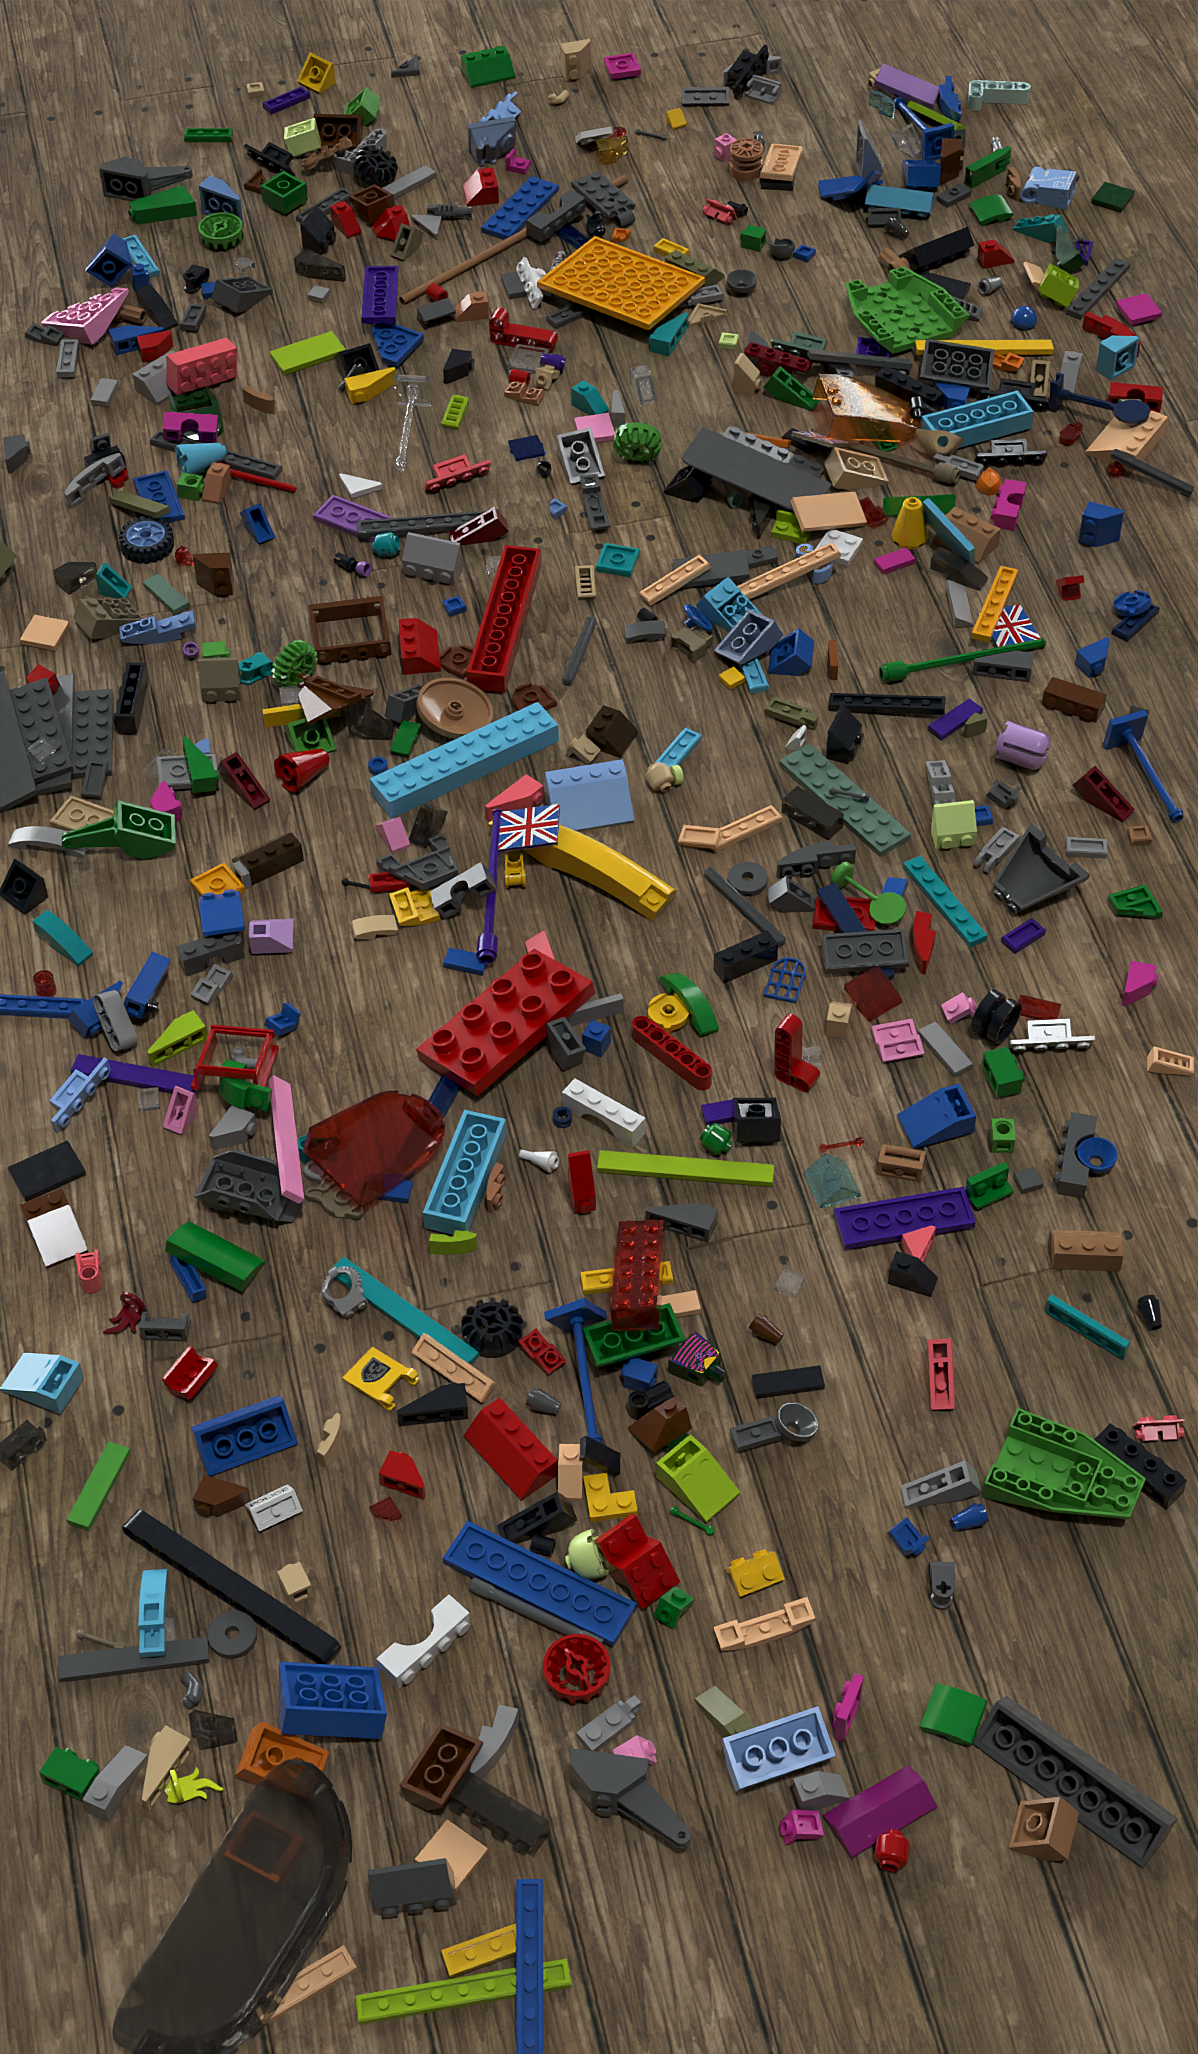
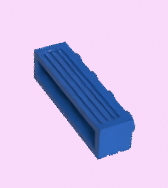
[169,1255,206,1302]

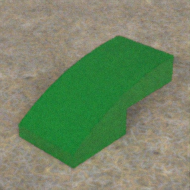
[390,720,422,757]

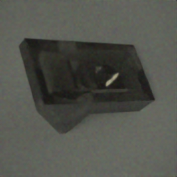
[188,1710,238,1750]

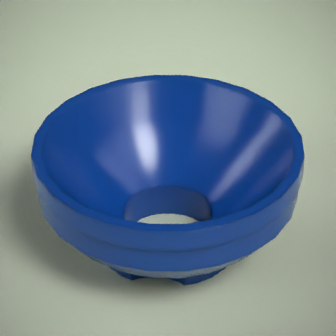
[1077,1137,1118,1173]

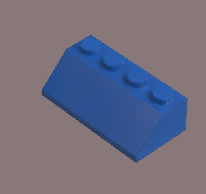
[191,1395,298,1476]

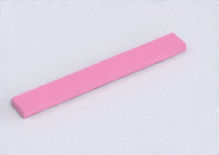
[269,1075,304,1204]

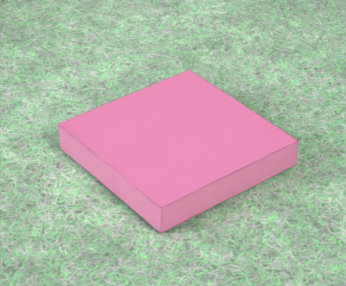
[574,413,615,443]

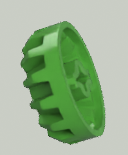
[198,212,244,251]
[613,422,662,464]

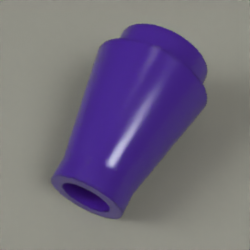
[540,353,566,371]

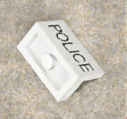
[244,1484,303,1531]

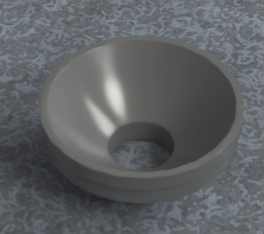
[727,269,757,295]
[776,1403,818,1441]

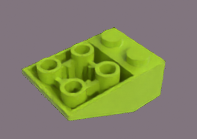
[656,1434,740,1523]

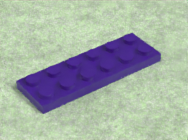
[361,266,399,325]
[834,1187,976,1249]

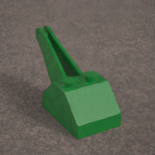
[62,800,176,860]

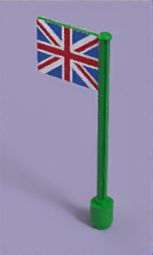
[879,604,1046,683]

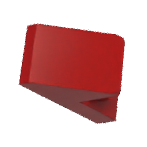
[1056,575,1084,601]

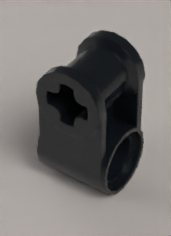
[183,264,210,294]

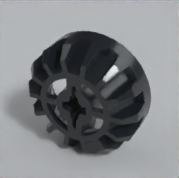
[353,145,398,187]
[461,1297,523,1358]

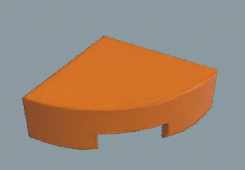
[612,228,631,243]

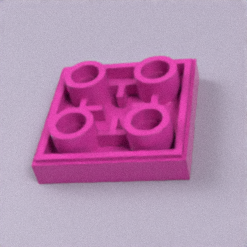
[1116,293,1162,325]

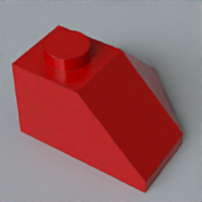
[372,205,410,242]

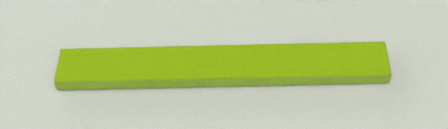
[597,1150,774,1187]
[355,1959,572,2025]

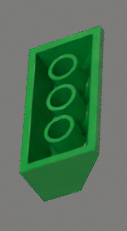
[583,1303,685,1368]

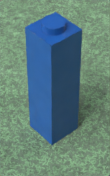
[124,952,171,1019]

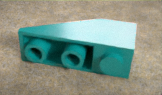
[1013,214,1068,242]

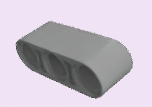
[93,990,137,1051]

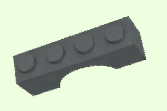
[526,189,585,242]
[1055,1112,1097,1199]

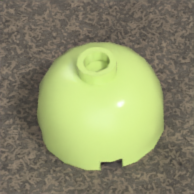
[565,1529,609,1580]

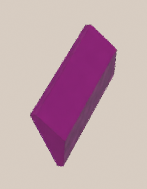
[822,1765,937,1859]

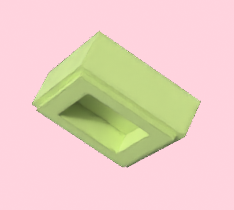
[719,333,739,350]

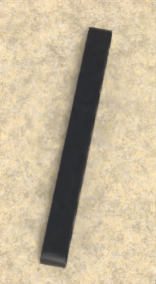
[122,1509,342,1665]

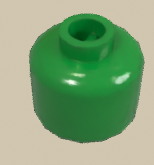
[699,1123,733,1155]

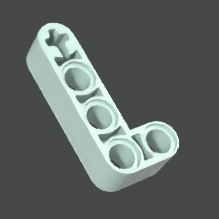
[968,80,1031,111]

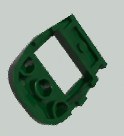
[169,387,224,441]

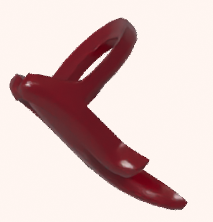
[103,1292,146,1334]

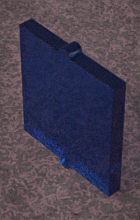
[508,435,545,461]

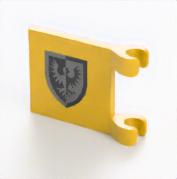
[342,1347,419,1411]

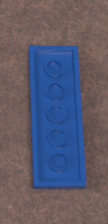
[481,176,559,240]

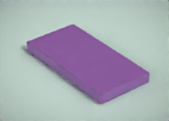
[874,63,939,109]
[313,495,393,543]

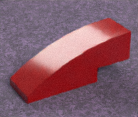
[912,911,936,975]

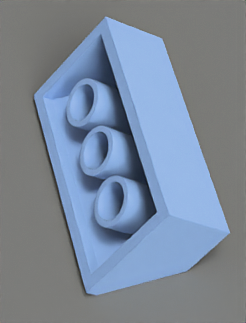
[722,1706,836,1792]

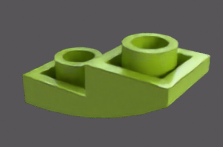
[429,1230,478,1255]

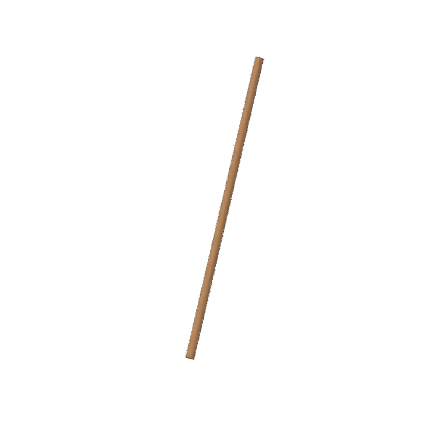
[399,175,628,304]

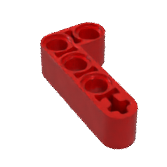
[489,308,558,353]
[774,1014,820,1092]

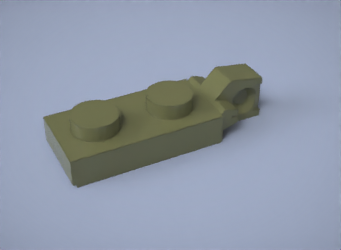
[764,697,818,730]

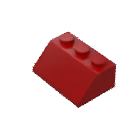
[398,618,441,675]

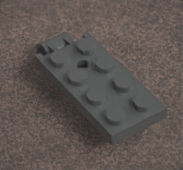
[571,171,635,228]

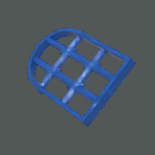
[764,957,806,1004]

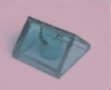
[803,1153,861,1208]

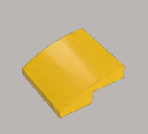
[389,888,441,926]

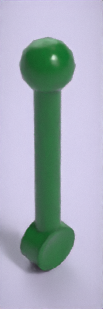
[670,1506,715,1536]

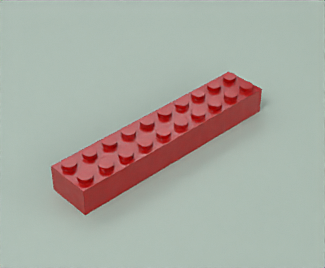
[467,545,541,693]

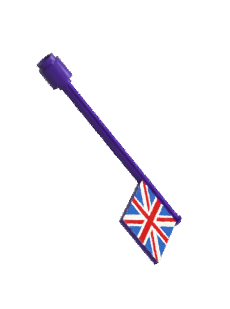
[476,804,560,964]

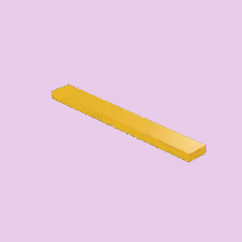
[915,340,1054,355]

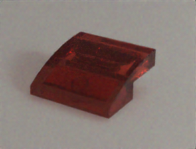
[844,966,902,1022]

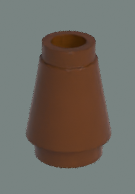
[749,1314,784,1345]

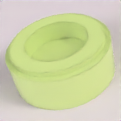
[669,765,683,785]

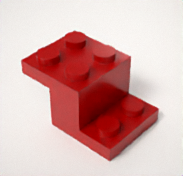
[594,1514,680,1610]

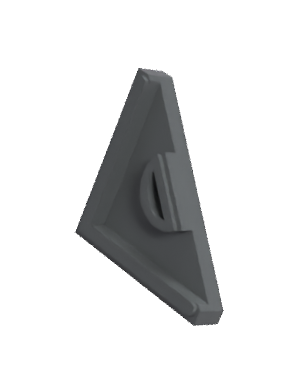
[391,54,420,78]

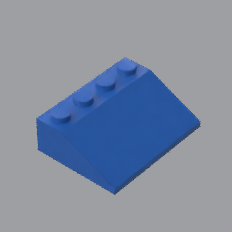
[279,1662,387,1739]

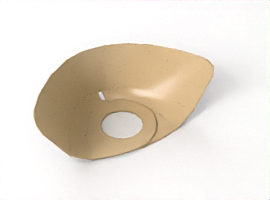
[916,429,965,456]

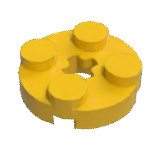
[648,993,690,1033]

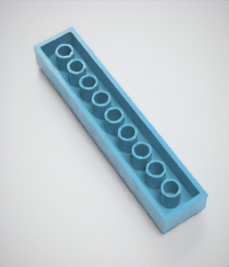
[369,702,559,819]

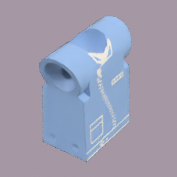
[1020,167,1076,210]

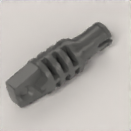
[427,204,472,220]

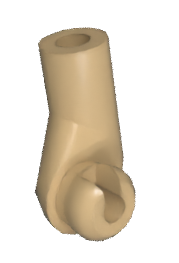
[548,90,570,105]

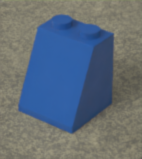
[85,233,133,288]

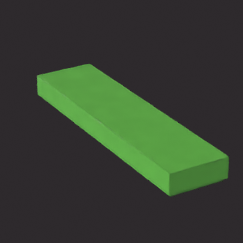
[67,1441,131,1531]

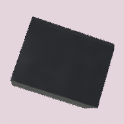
[0,859,49,914]

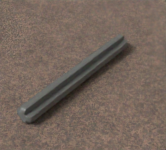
[1111,449,1194,496]
[562,617,596,686]

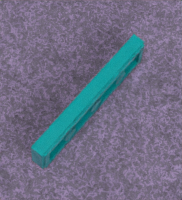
[1045,1294,1130,1360]

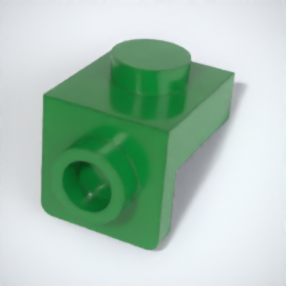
[654,1586,695,1629]

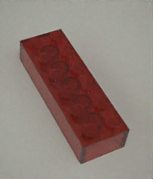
[610,1219,666,1331]

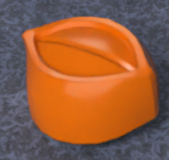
[975,468,1002,496]

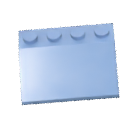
[545,759,634,831]

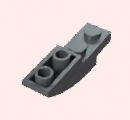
[776,840,856,879]

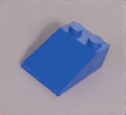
[902,159,941,189]
[199,889,245,936]

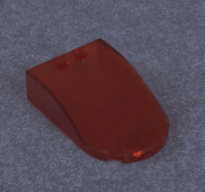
[303,1090,445,1207]

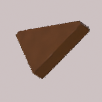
[244,169,266,194]

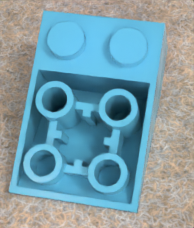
[696,577,762,632]
[0,1353,84,1414]

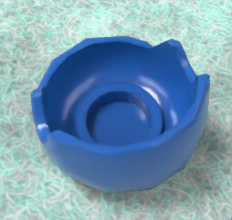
[1010,306,1037,330]

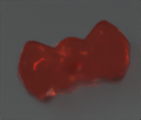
[609,127,626,144]

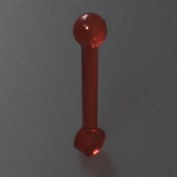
[819,1137,864,1152]

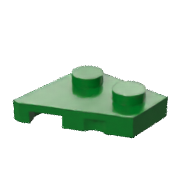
[1108,884,1163,918]

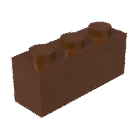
[1042,677,1107,723]

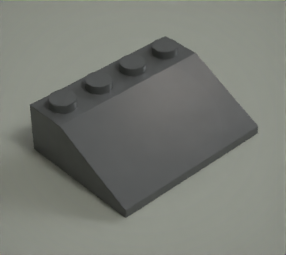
[920,339,995,390]

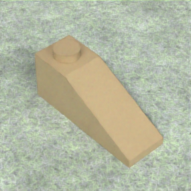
[142,1725,194,1812]

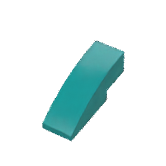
[32,909,94,967]

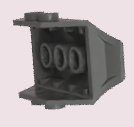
[194,1149,302,1222]

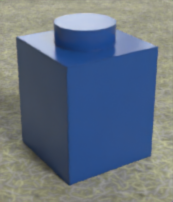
[582,1020,611,1058]
[621,1357,658,1391]

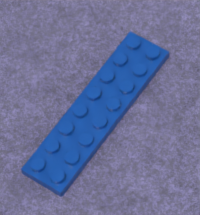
[443,1520,637,1647]

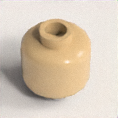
[645,762,674,792]

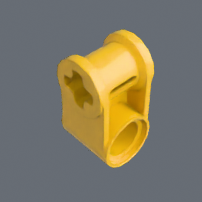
[504,850,526,888]

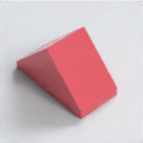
[901,1225,936,1262]

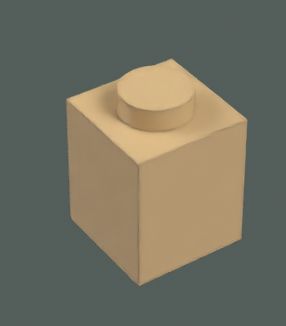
[277,1561,314,1606]

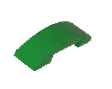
[659,973,719,1035]

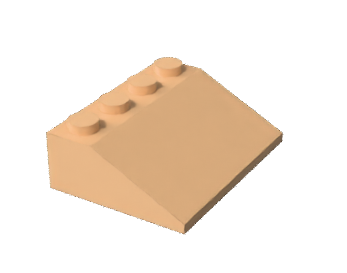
[1085,411,1168,473]

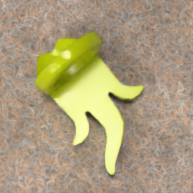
[165,1767,223,1804]

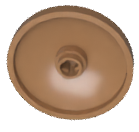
[416,678,493,739]

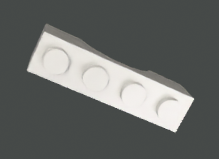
[562,1078,645,1148]
[376,1595,471,1689]

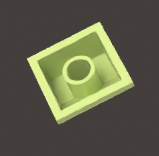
[284,118,321,157]
[931,800,977,850]

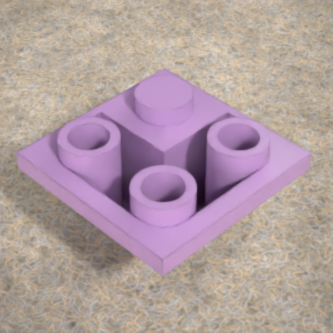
[249,918,294,954]

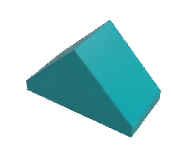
[95,562,132,599]

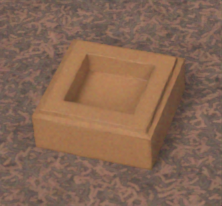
[1127,825,1152,846]

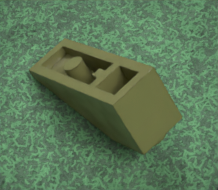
[694,1686,755,1738]

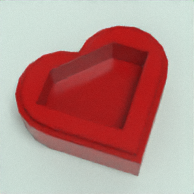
[107,469,129,489]

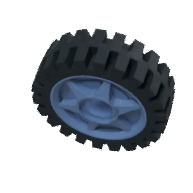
[119,516,174,564]

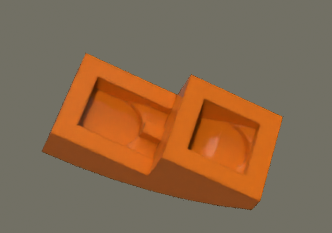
[992,352,1025,371]

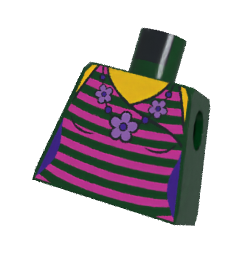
[668,1330,727,1386]

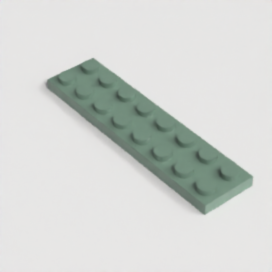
[779,743,911,857]

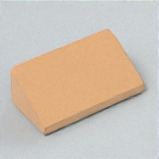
[1023,262,1044,294]

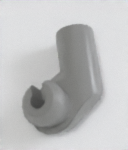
[231,1047,258,1069]

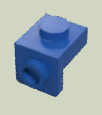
[264,1002,301,1036]
[887,1517,930,1556]

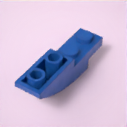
[938,76,961,122]

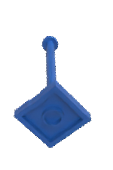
[893,97,954,160]
[1103,710,1184,822]
[544,1298,607,1443]

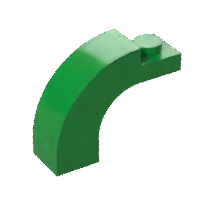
[218,1059,272,1111]

